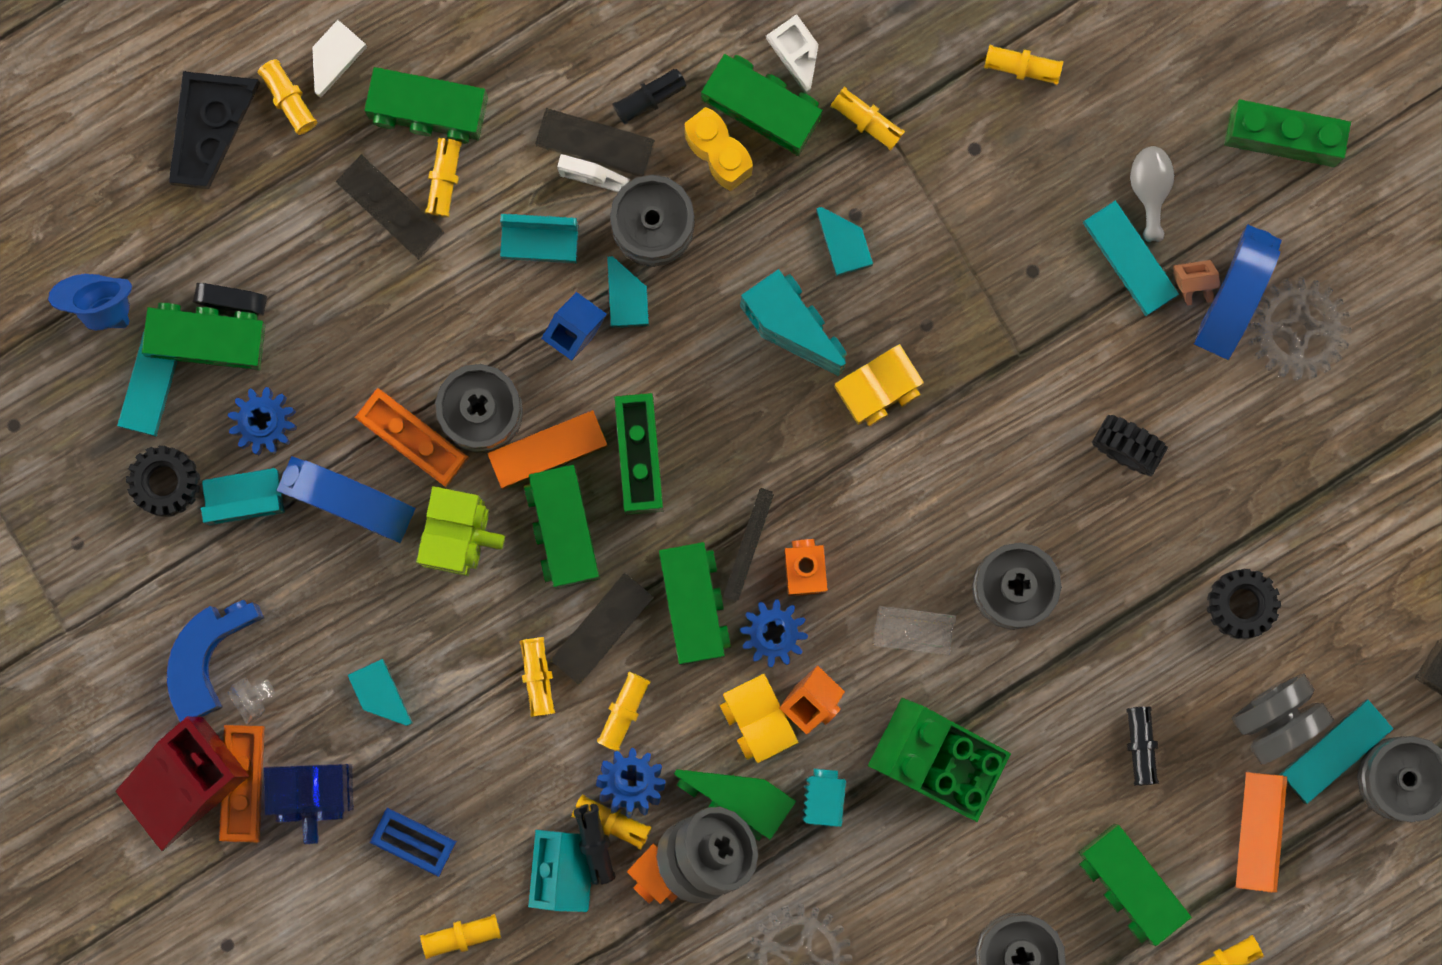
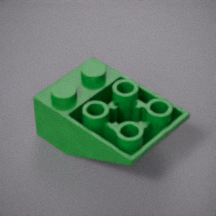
[868,698,1011,822]

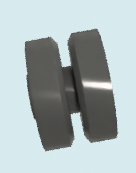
[610,175,695,267]
[435,364,523,453]
[972,542,1062,630]
[1231,673,1334,764]
[1357,736,1442,822]
[656,807,758,904]
[975,912,1066,965]

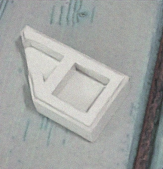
[766,15,819,94]
[312,20,367,98]
[557,154,630,192]

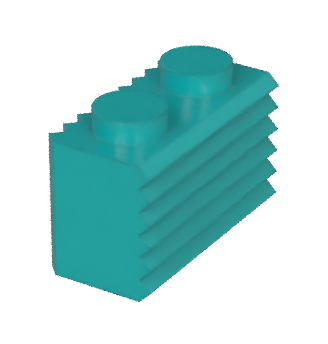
[801,769,846,827]

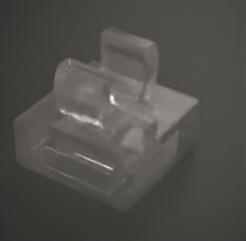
[227,677,275,725]

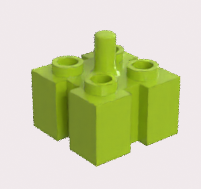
[416,486,505,577]

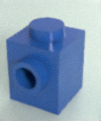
[541,292,607,361]

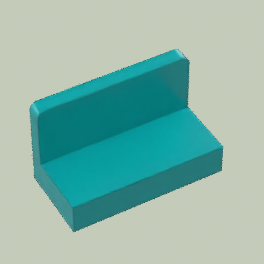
[500,214,579,263]
[201,468,285,526]
[528,830,591,912]

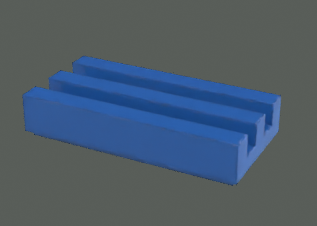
[370,808,457,877]

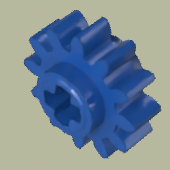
[227,387,297,456]
[740,599,808,668]
[596,748,666,819]

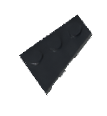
[169,71,260,189]

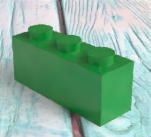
[701,54,823,157]
[364,67,488,144]
[1224,99,1351,167]
[142,303,266,371]
[614,393,664,515]
[524,465,600,589]
[659,542,731,665]
[1078,824,1192,947]

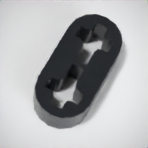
[193,283,267,316]

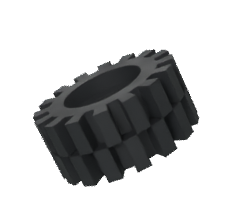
[1092,415,1168,476]
[126,446,200,517]
[1207,569,1281,639]

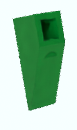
[674,769,796,841]

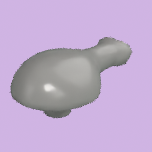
[1130,146,1174,242]

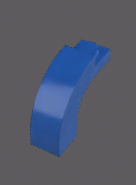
[1194,224,1282,360]
[276,456,416,543]
[167,600,264,722]

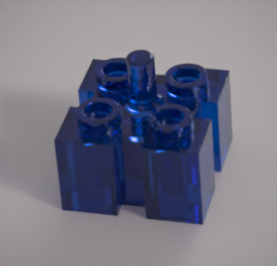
[264,764,354,844]

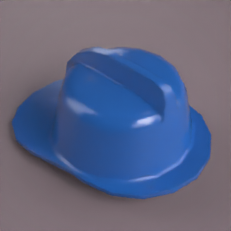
[48,274,132,331]

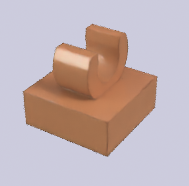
[1173,260,1220,306]

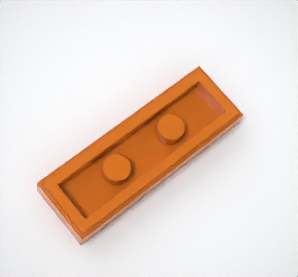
[354,388,469,487]
[487,410,608,490]
[219,725,265,842]
[1235,772,1287,893]

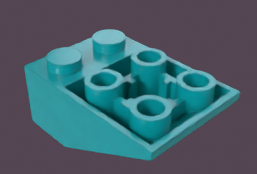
[740,269,847,376]

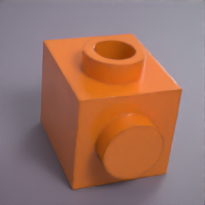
[784,539,828,597]
[779,665,845,735]
[627,843,677,904]

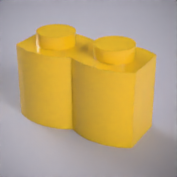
[684,107,753,191]
[834,344,924,427]
[719,674,799,764]

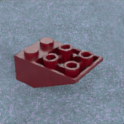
[115,716,249,851]

